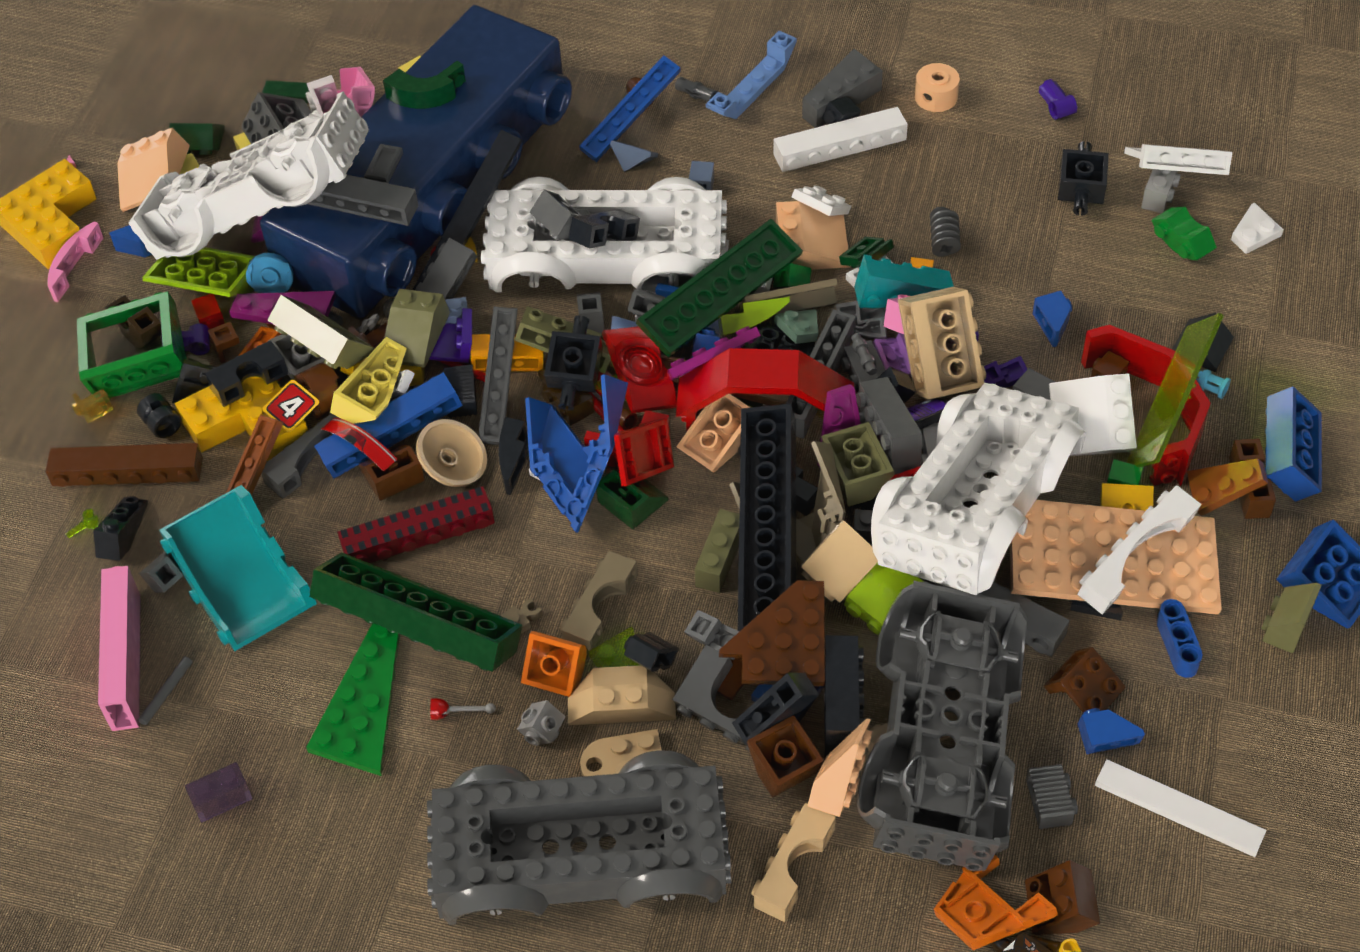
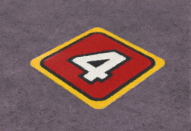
[262,380,319,432]

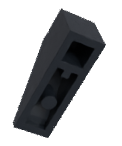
[732,673,819,745]

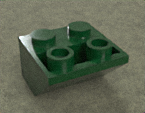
[596,469,669,530]

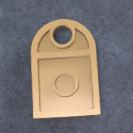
[580,729,661,776]

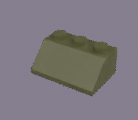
[821,422,894,507]

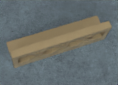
[741,278,838,316]

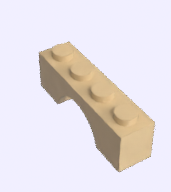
[751,803,836,922]

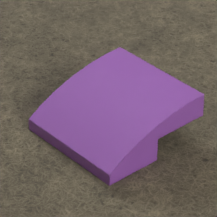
[873,333,912,377]

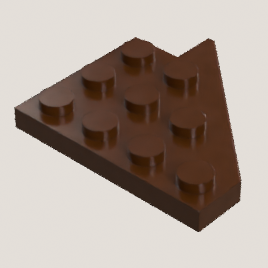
[719,580,825,686]

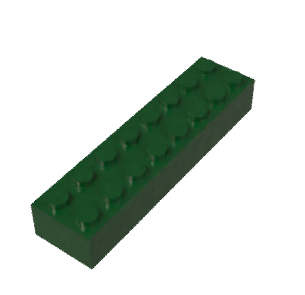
[309,552,522,672]

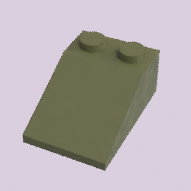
[385,289,450,368]

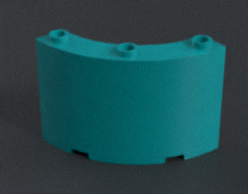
[159,485,317,651]

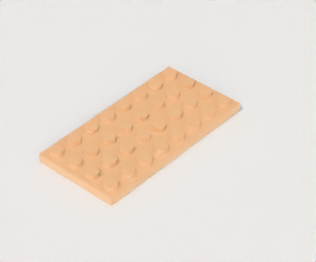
[1010,500,1222,614]

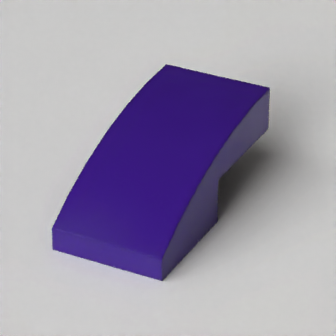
[984,356,1027,388]

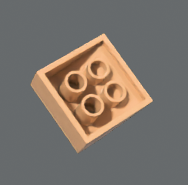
[117,128,190,212]
[776,201,850,270]

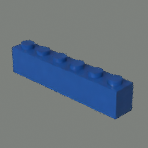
[314,372,463,479]

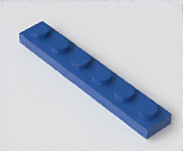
[579,55,681,162]

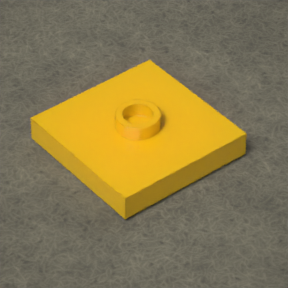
[1100,483,1154,511]

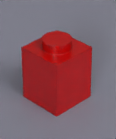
[191,294,225,329]

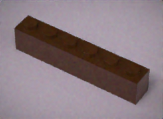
[45,443,203,487]

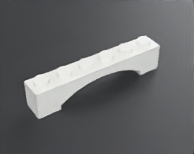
[1077,485,1202,615]

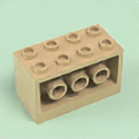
[898,287,986,400]

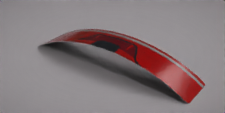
[320,418,397,471]

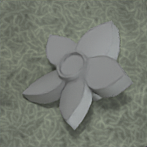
[356,314,379,333]

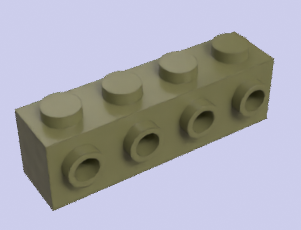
[515,306,611,373]

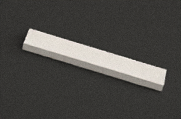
[1095,759,1267,857]

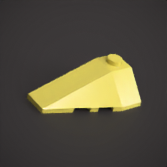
[330,337,407,424]

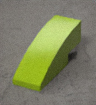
[718,297,790,336]

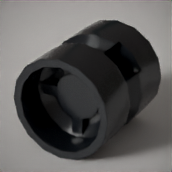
[137,393,182,438]

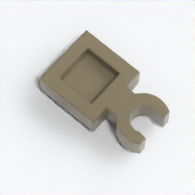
[500,598,542,634]

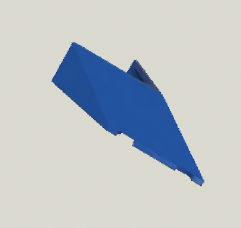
[525,374,628,533]

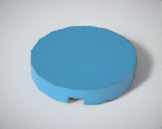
[246,253,294,293]

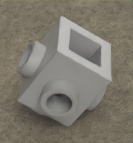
[517,700,566,746]

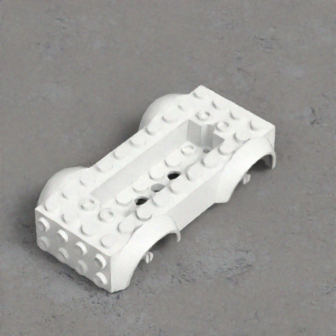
[129,91,369,260]
[481,177,727,292]
[871,383,1086,595]

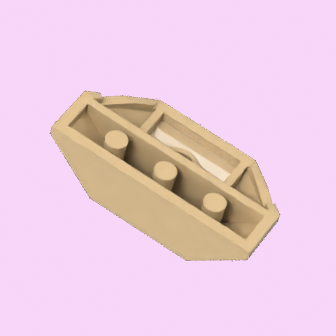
[568,666,676,726]

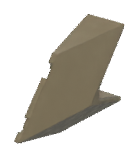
[729,441,846,604]

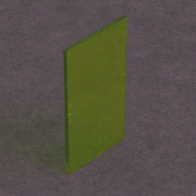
[1127,313,1224,467]

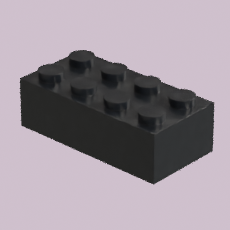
[824,635,865,758]

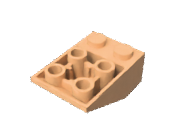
[808,718,873,817]

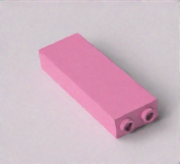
[98,566,140,731]

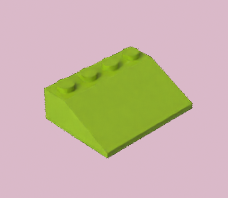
[142,247,255,297]

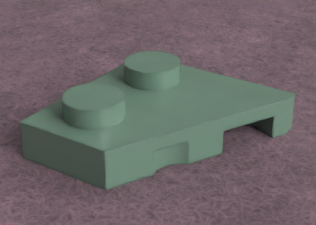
[774,309,818,344]

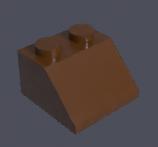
[747,715,824,798]

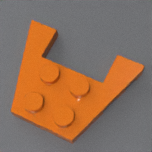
[934,855,1058,950]

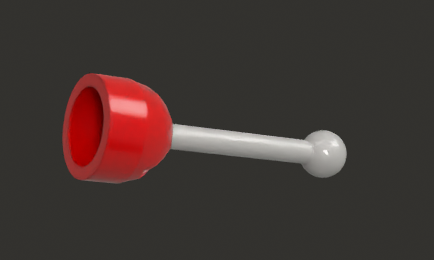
[430,698,496,720]

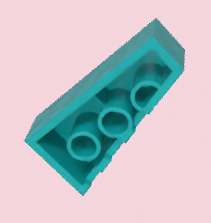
[854,254,954,308]

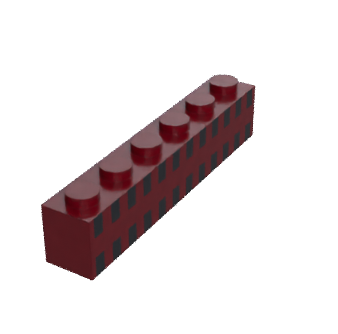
[337,486,495,563]

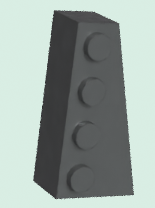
[802,49,883,128]

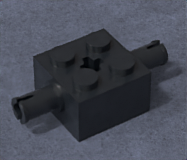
[1058,141,1109,216]
[544,316,603,411]

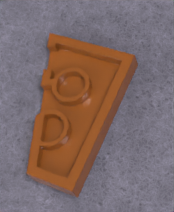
[1187,458,1268,516]

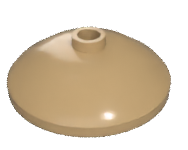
[416,419,487,487]

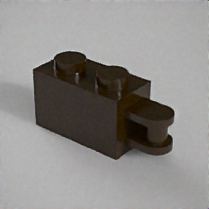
[538,369,594,426]

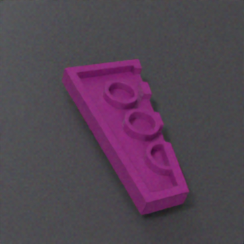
[229,291,336,325]
[667,326,761,381]

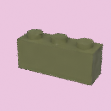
[695,509,739,593]

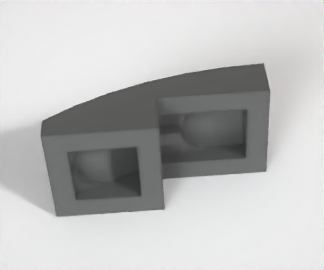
[684,610,739,661]

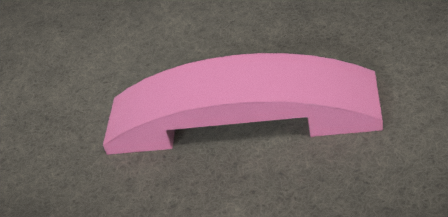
[48,222,103,302]

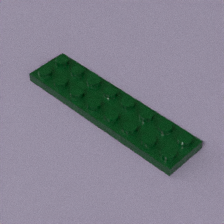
[636,219,803,358]

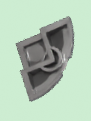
[836,301,887,340]

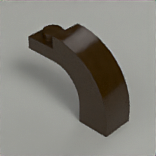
[105,295,162,348]

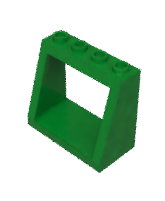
[77,291,187,402]

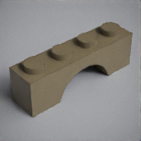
[560,551,638,655]

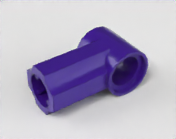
[1039,79,1077,120]
[161,324,210,355]

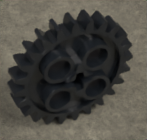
[741,323,815,356]

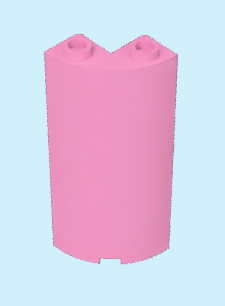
[322,67,375,117]

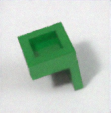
[773,263,811,289]
[1107,459,1144,485]

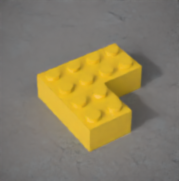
[0,159,97,269]
[174,376,308,461]

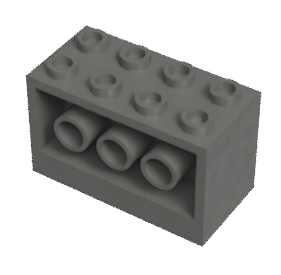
[241,92,312,144]

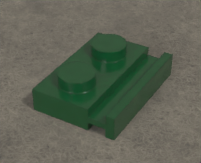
[839,236,894,268]

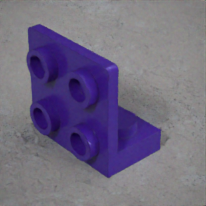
[429,308,472,363]

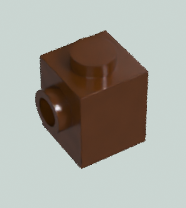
[1091,350,1129,377]

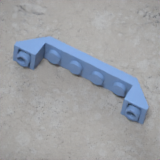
[706,31,797,119]

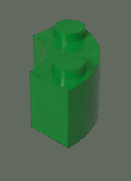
[1151,207,1217,261]

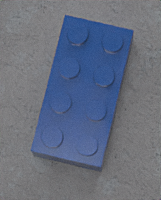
[1265,386,1322,502]

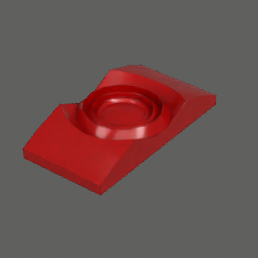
[602,326,677,413]
[614,419,674,486]

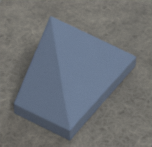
[610,140,658,172]

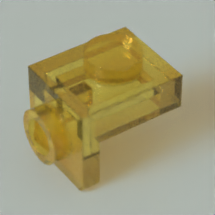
[71,389,114,423]

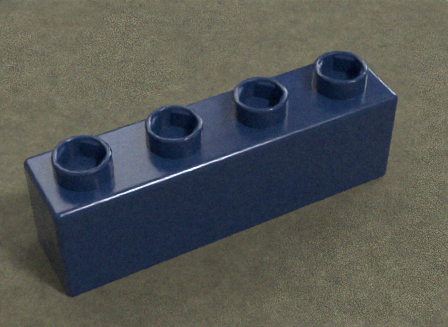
[260,5,572,319]

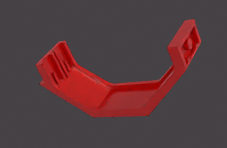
[1081,325,1211,486]
[676,348,854,432]

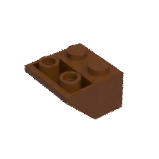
[358,444,425,501]
[1025,860,1100,935]

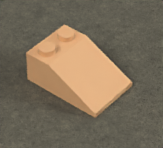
[676,394,751,473]

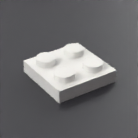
[792,185,851,216]

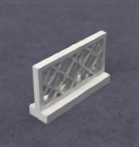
[1124,144,1232,175]

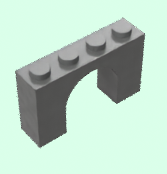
[672,645,750,752]

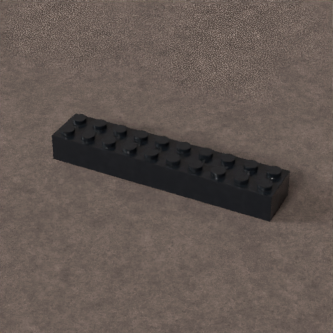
[738,404,796,632]

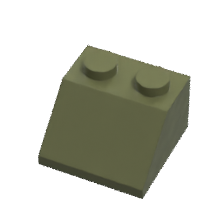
[1261,583,1322,654]

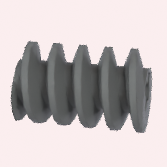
[930,207,961,257]

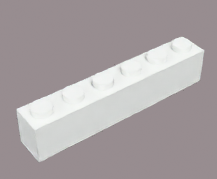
[773,107,908,172]

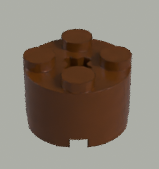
[294,362,339,419]

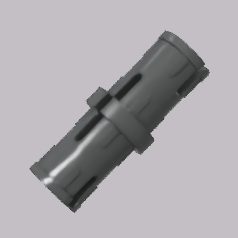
[675,76,718,102]

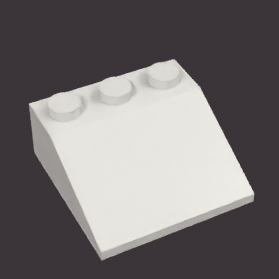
[1049,374,1137,456]

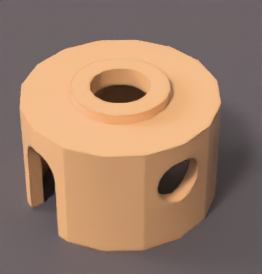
[915,63,960,112]

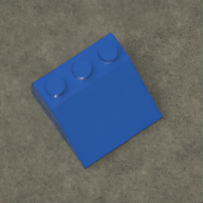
[1276,519,1360,629]

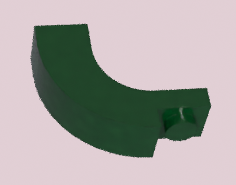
[383,61,466,109]

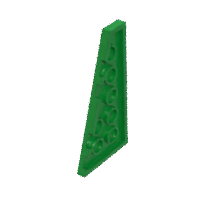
[306,624,400,776]

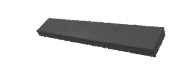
[479,306,518,445]

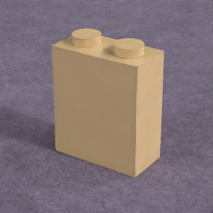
[800,520,878,603]

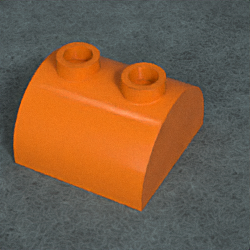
[521,631,587,697]

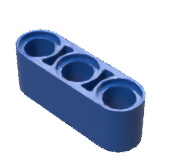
[1156,599,1203,678]

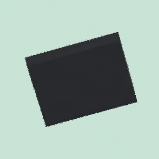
[1172,312,1234,372]

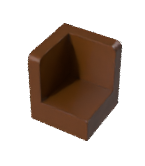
[208,322,240,363]

